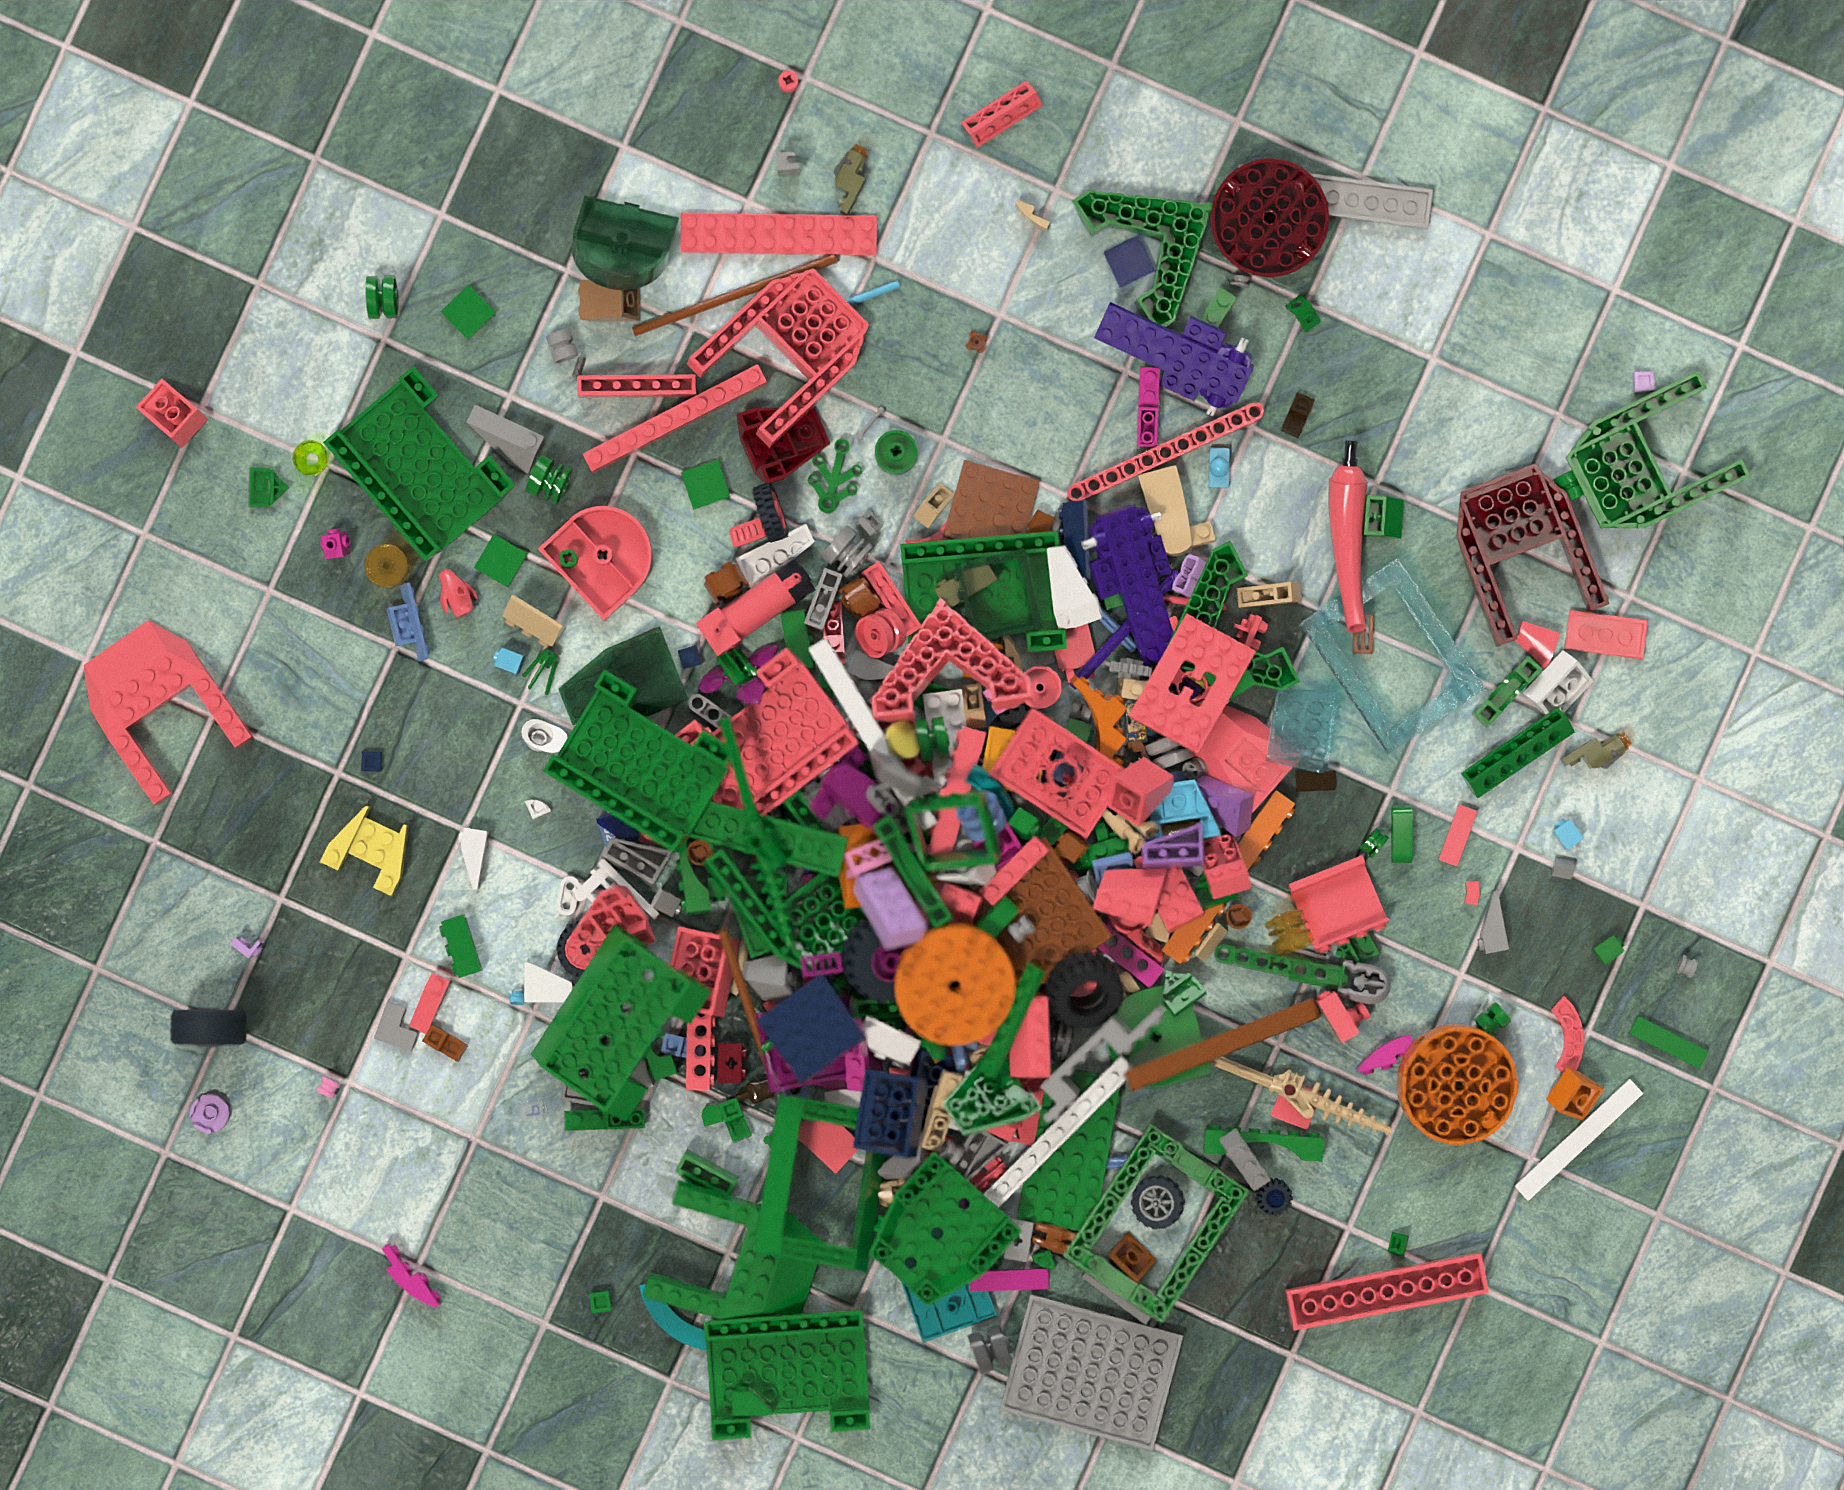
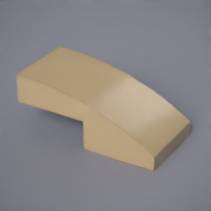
[1015,199,1050,232]
[1003,632,1023,673]

